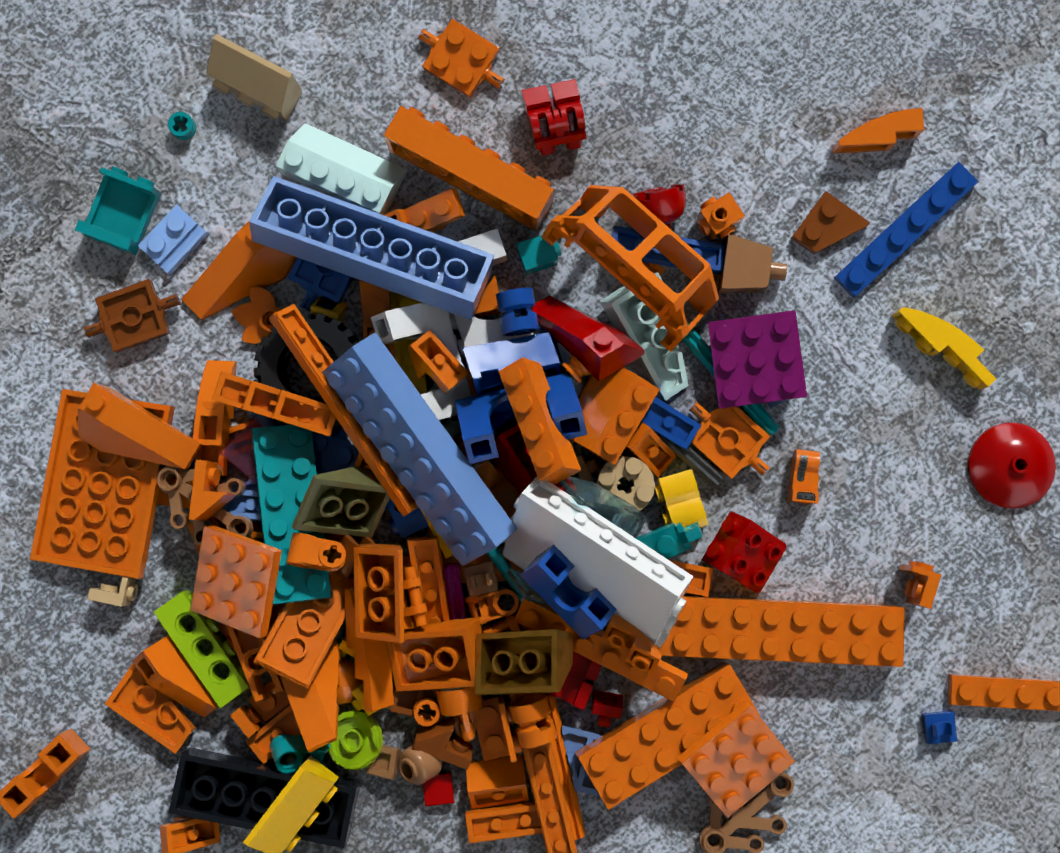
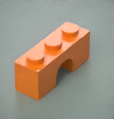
[0,728,91,819]

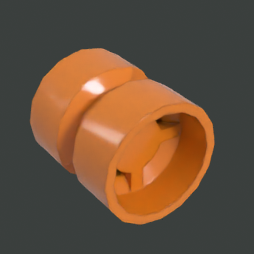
[509,694,558,748]

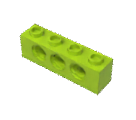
[153,590,250,708]

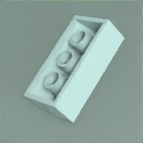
[276,123,407,215]

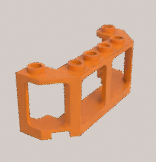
[541,185,719,352]

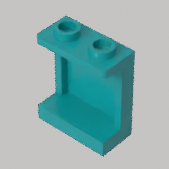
[75,166,161,256]

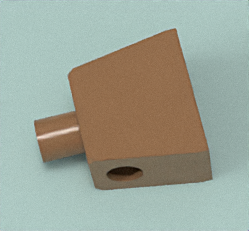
[718,234,787,294]

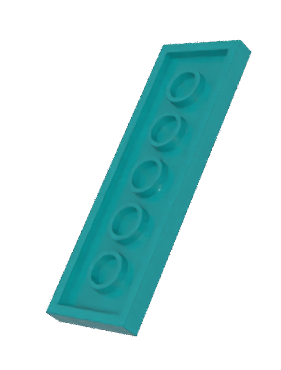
[251,425,332,605]

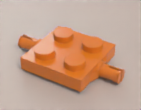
[418,18,505,98]
[689,402,771,479]

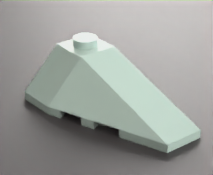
[599,273,688,401]

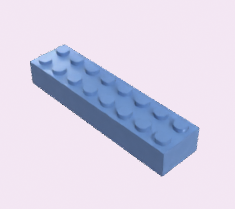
[249,176,494,320]
[322,332,517,566]

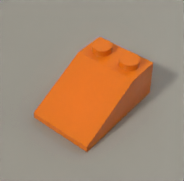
[386,617,482,692]

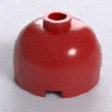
[633,184,686,229]

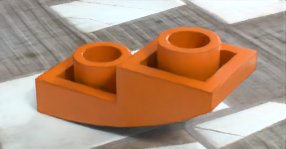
[602,613,662,675]

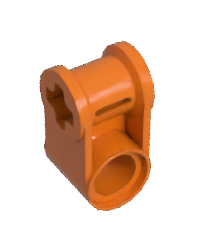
[286,533,346,572]
[463,588,521,625]

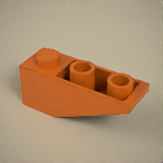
[132,635,219,718]

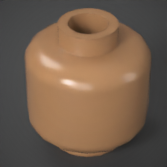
[398,745,442,785]

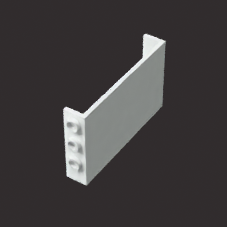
[502,477,694,648]

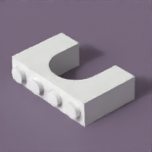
[449,228,534,357]
[371,303,472,420]

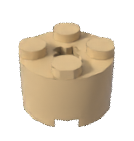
[595,456,655,515]

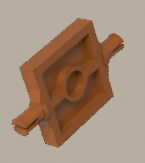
[84,279,181,353]

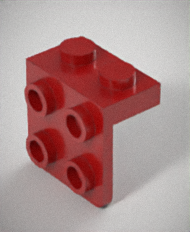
[701,511,786,593]

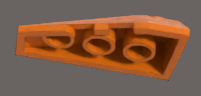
[181,220,297,320]
[280,636,341,753]

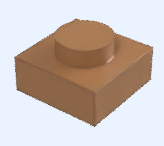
[366,744,402,780]

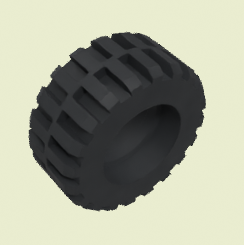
[253,313,360,404]

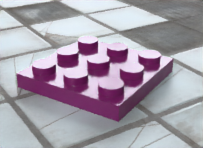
[708,310,807,409]

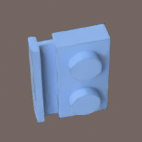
[138,204,209,275]

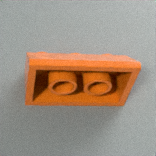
[570,367,660,465]
[353,544,404,643]

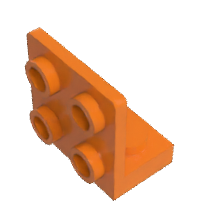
[473,695,522,763]

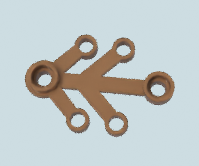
[157,464,253,545]
[699,772,794,853]

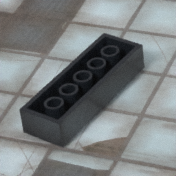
[168,747,361,848]

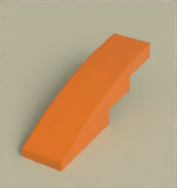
[212,371,336,437]
[345,587,394,712]

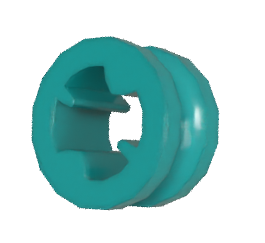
[168,111,196,140]

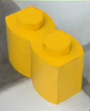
[654,469,709,528]

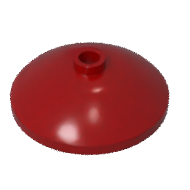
[968,423,1056,509]

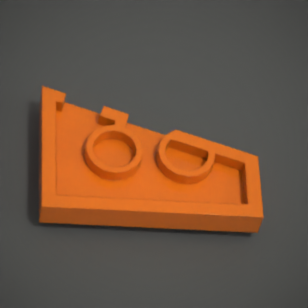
[105,663,195,754]

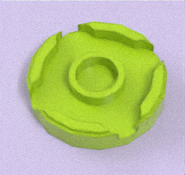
[328,710,383,770]

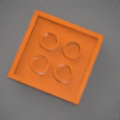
[190,525,282,638]
[677,700,795,818]

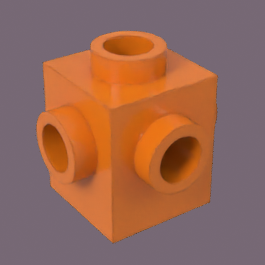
[697,192,745,241]

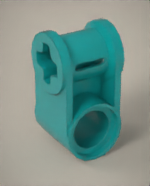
[270,734,331,774]

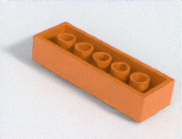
[383,105,554,232]
[574,662,760,810]

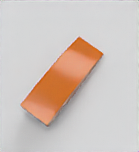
[832,108,924,154]

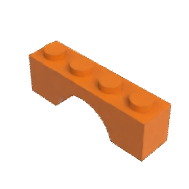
[499,357,581,483]

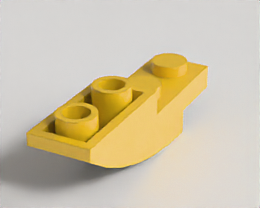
[891,307,996,390]

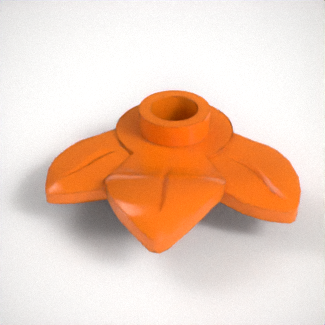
[232,286,282,344]

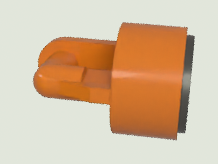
[435,687,484,742]

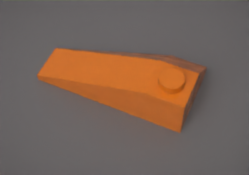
[78,382,202,470]

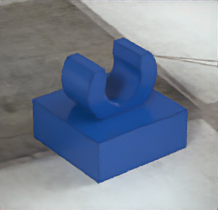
[922,710,958,744]

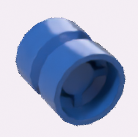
[496,288,539,336]

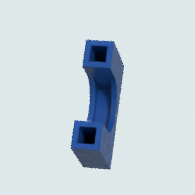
[455,372,587,464]

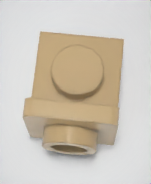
[87,576,138,607]

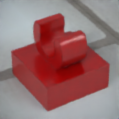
[592,690,623,728]

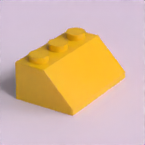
[243,756,339,853]

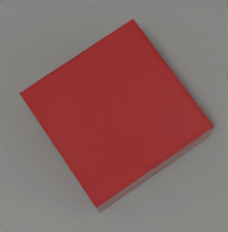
[423,771,455,806]

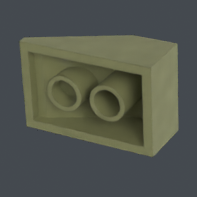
[292,466,390,538]

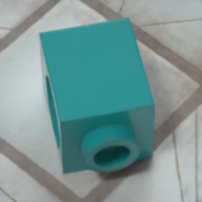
[516,235,562,275]

